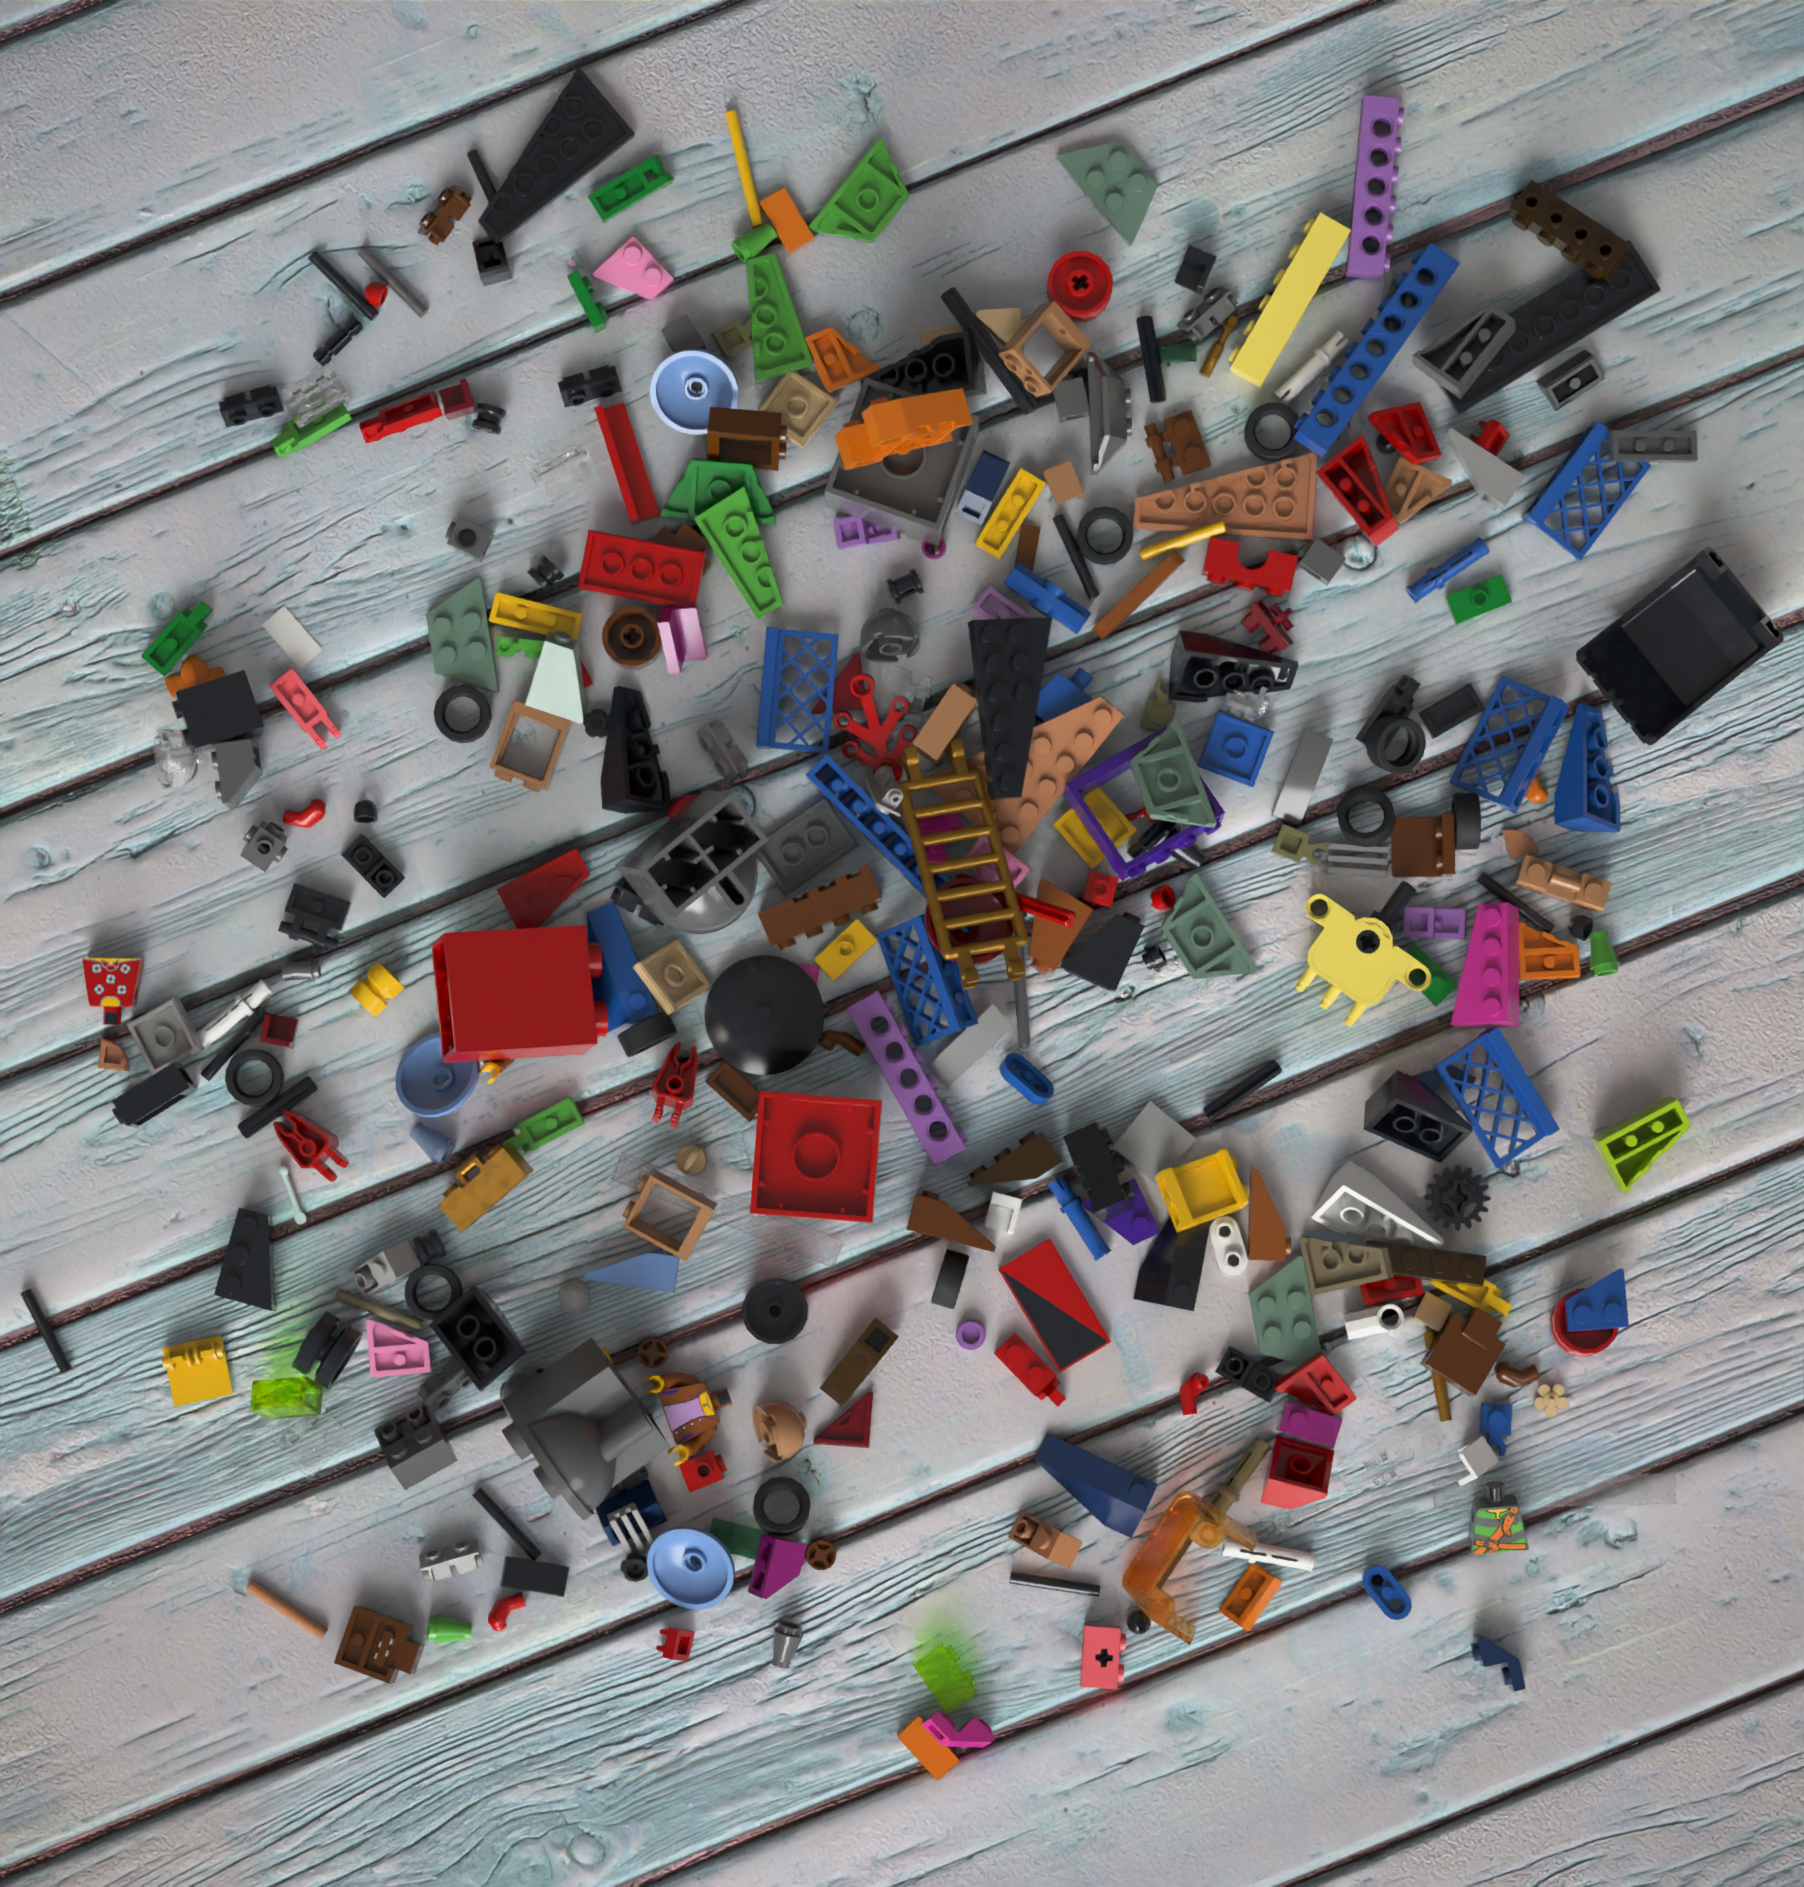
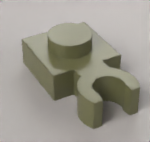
[711,317,752,360]
[1140,679,1177,732]
[1271,824,1328,867]

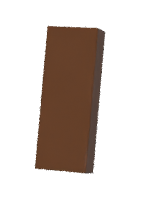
[1014,524,1041,572]

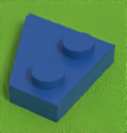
[1564,1268,1629,1332]

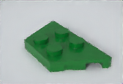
[661,458,776,525]

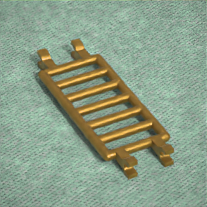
[898,739,1028,990]

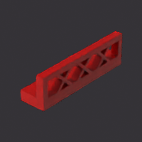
[594,402,660,525]

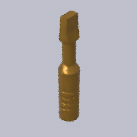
[1199,315,1238,378]

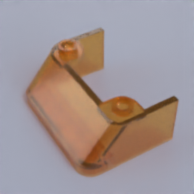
[1122,1491,1258,1645]

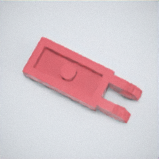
[268,667,342,750]

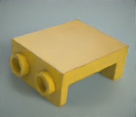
[1155,1148,1249,1232]

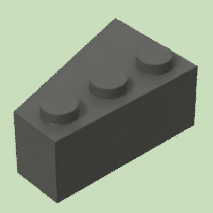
[1412,303,1516,399]

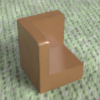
[1042,460,1084,504]

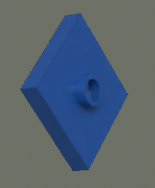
[1197,710,1274,787]

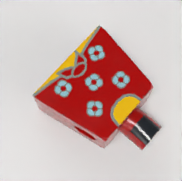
[83,958,144,1025]

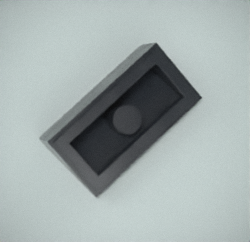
[1536,350,1605,411]

